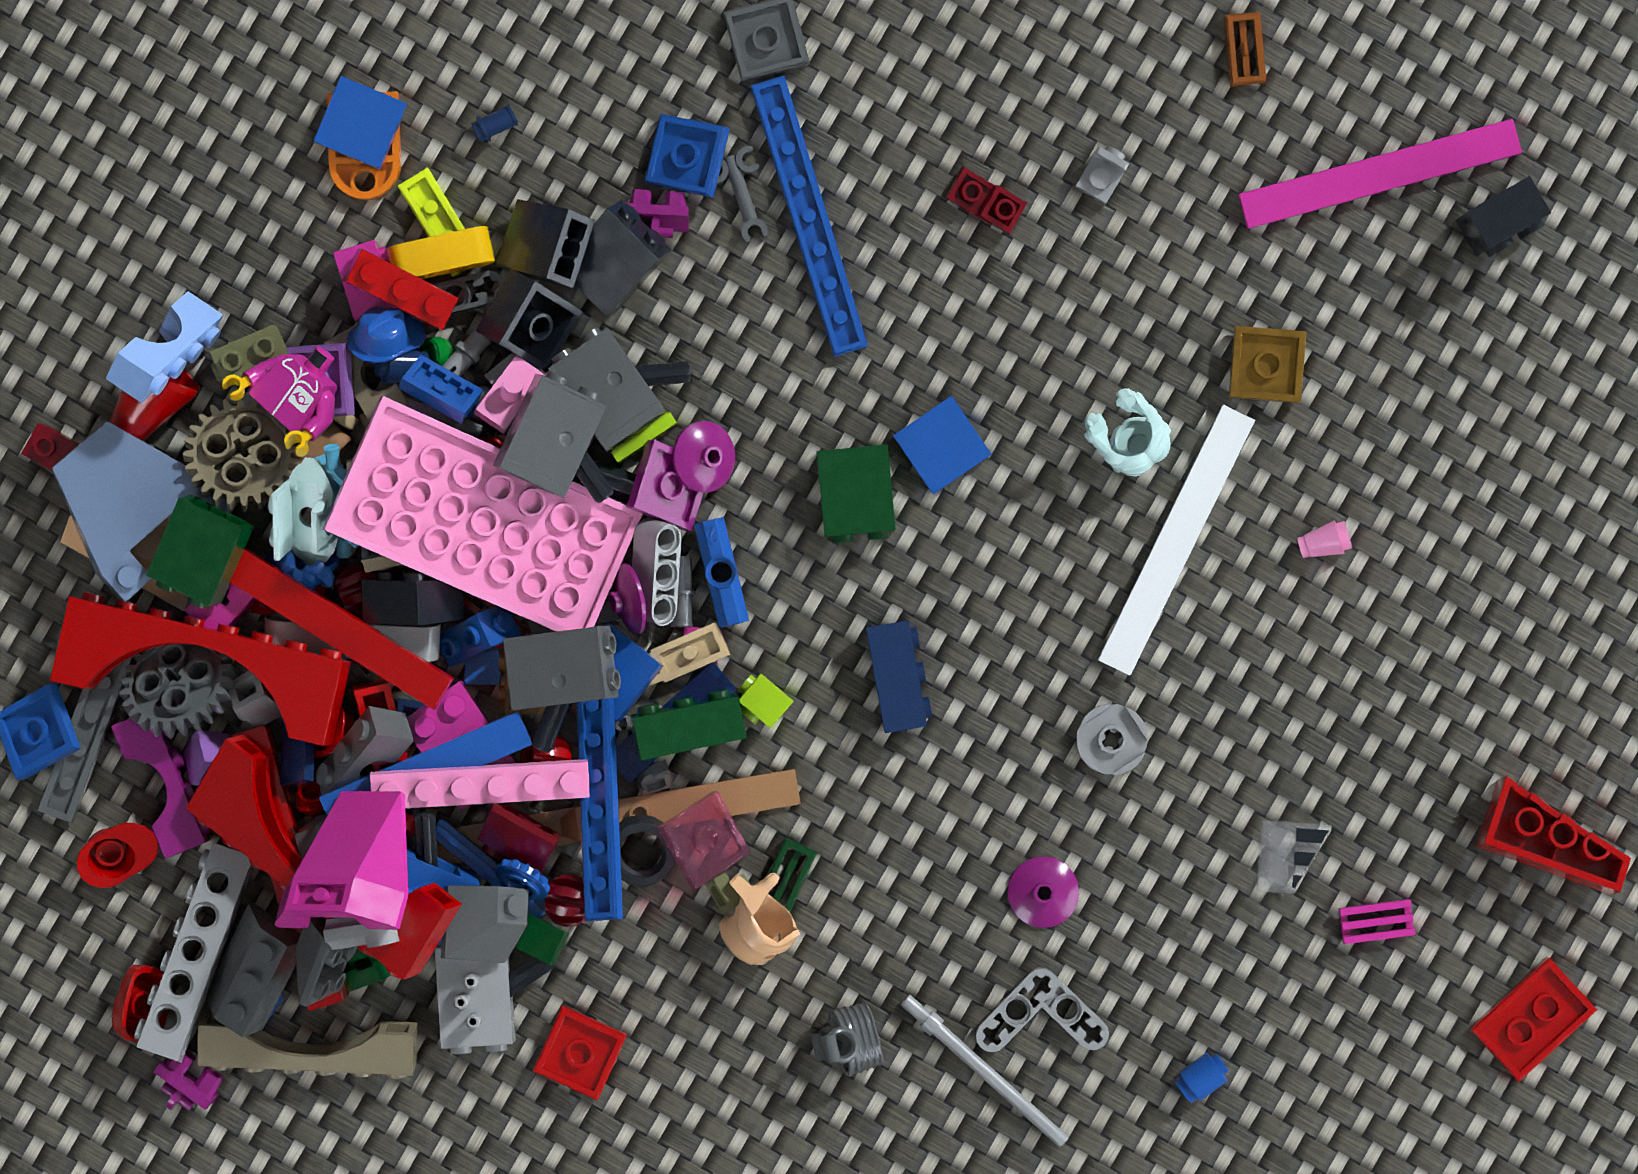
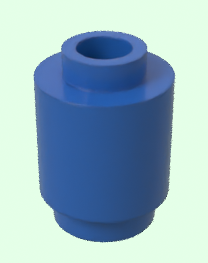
[1174,1052,1229,1103]

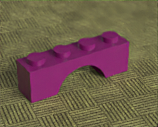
[111,718,212,859]

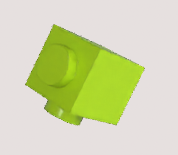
[737,674,794,728]

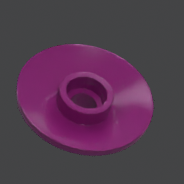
[672,421,735,492]
[608,563,646,634]
[1008,856,1079,928]

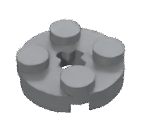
[1076,704,1148,775]

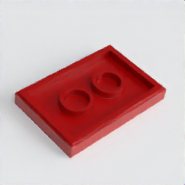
[1468,956,1597,1082]

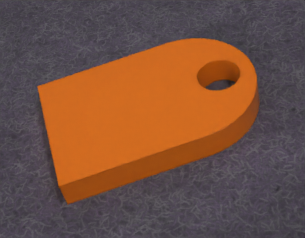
[326,91,401,200]

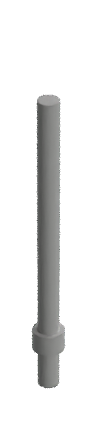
[900,994,1069,1148]

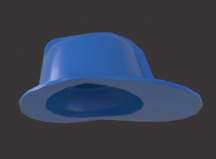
[347,306,426,363]

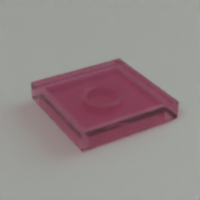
[658,791,751,889]

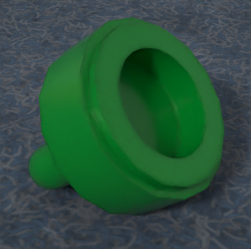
[419,337,455,366]

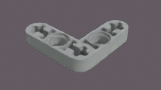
[975,967,1109,1052]

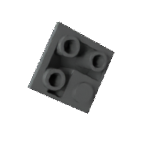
[295,917,357,1007]

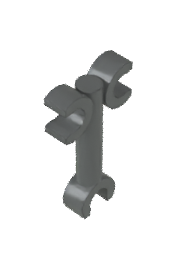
[717,146,768,243]

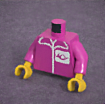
[222,347,337,457]

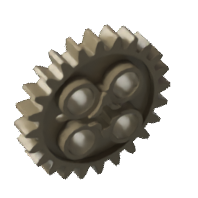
[183,398,300,512]

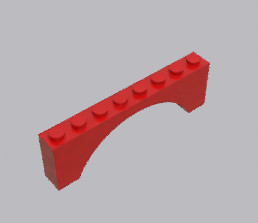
[50,592,352,746]
[186,734,462,980]

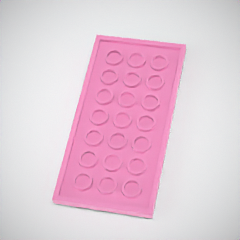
[322,396,643,632]

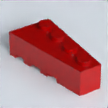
[1475,776,1631,895]

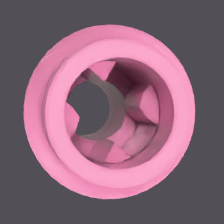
[1297,520,1352,558]

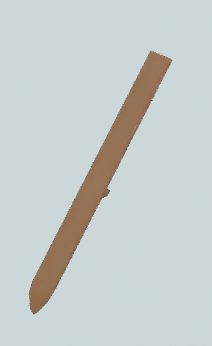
[437,769,801,864]

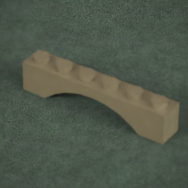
[198,1013,418,1079]

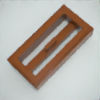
[1224,12,1267,87]

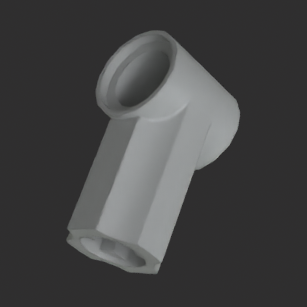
[323,917,399,950]

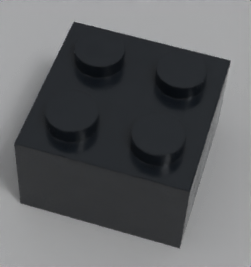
[1455,176,1551,257]
[476,269,582,373]
[362,568,465,626]

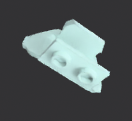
[268,457,338,565]

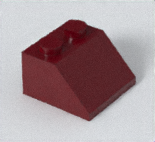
[477,802,563,874]

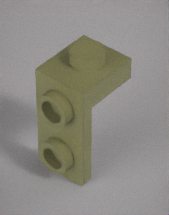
[210,325,289,387]

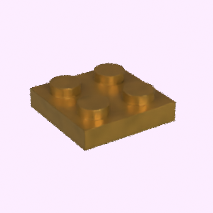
[1228,326,1307,403]

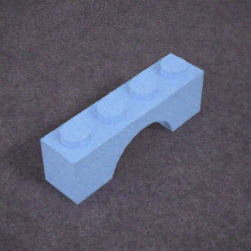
[106,291,223,403]

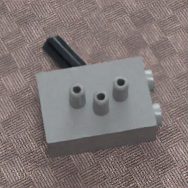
[435,945,555,1054]

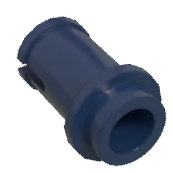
[471,104,519,142]

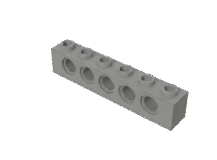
[134,843,254,1063]

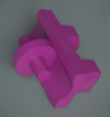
[625,189,689,238]
[154,1050,223,1111]

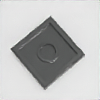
[723,0,810,82]

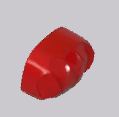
[112,965,169,1041]

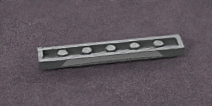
[37,657,134,823]

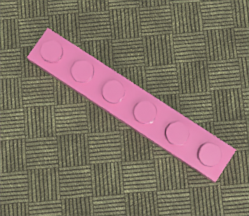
[370,759,590,808]

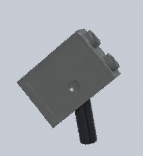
[548,327,691,453]
[493,371,613,503]
[503,626,621,753]

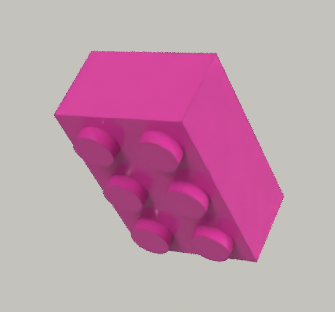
[407,681,519,811]

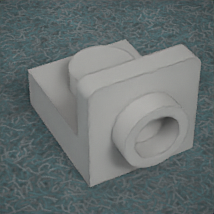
[1075,146,1129,205]

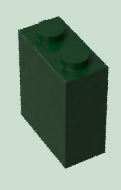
[817,444,896,544]
[146,494,254,608]

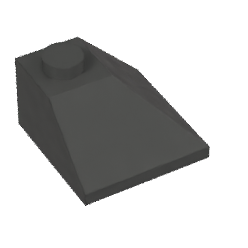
[441,885,528,963]

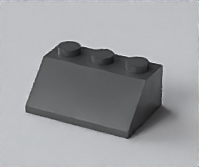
[206,902,301,1037]

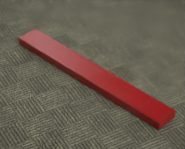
[230,548,454,710]

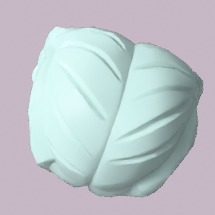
[1084,388,1171,476]

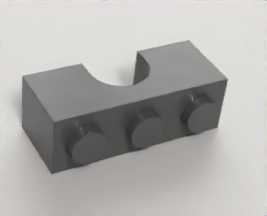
[315,706,413,795]

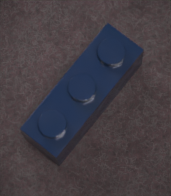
[866,620,933,733]

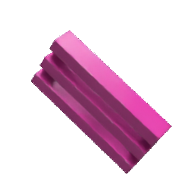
[1338,899,1416,944]

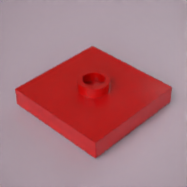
[533,1005,628,1101]

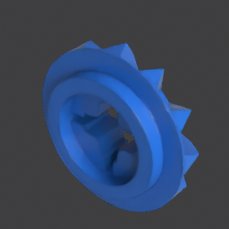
[495,859,550,900]

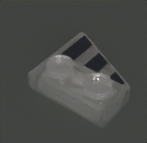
[1256,820,1332,894]

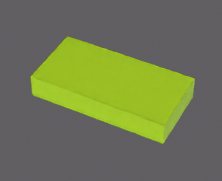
[611,412,678,464]

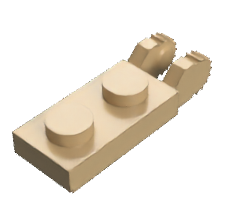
[647,622,731,688]

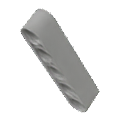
[264,613,441,662]

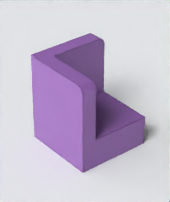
[183,730,230,786]

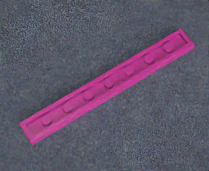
[1238,119,1522,229]

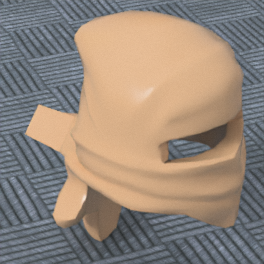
[719,873,800,965]

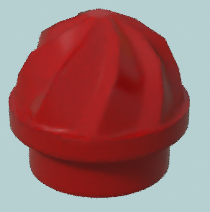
[294,781,325,817]

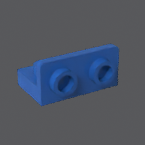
[398,355,483,423]

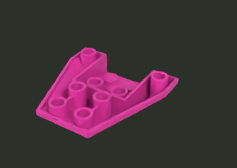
[274,791,408,930]

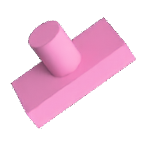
[474,355,546,434]

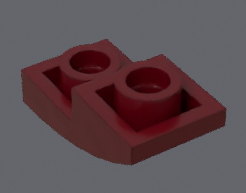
[944,167,1027,234]

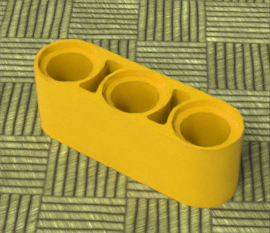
[387,226,495,280]

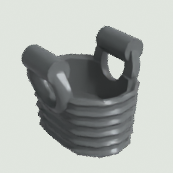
[810,1002,883,1077]

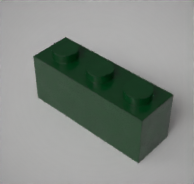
[630,689,747,761]

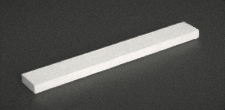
[1098,405,1255,676]

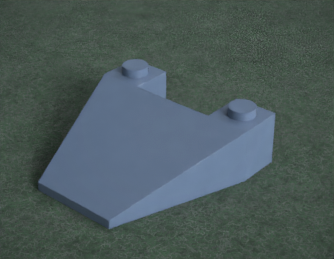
[52,421,234,602]

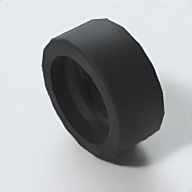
[619,814,676,887]

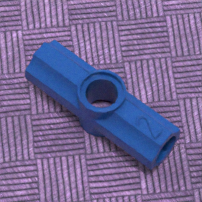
[694,517,749,628]

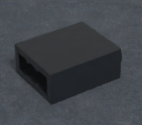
[495,199,595,288]
[575,200,672,316]

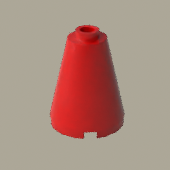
[109,369,200,441]

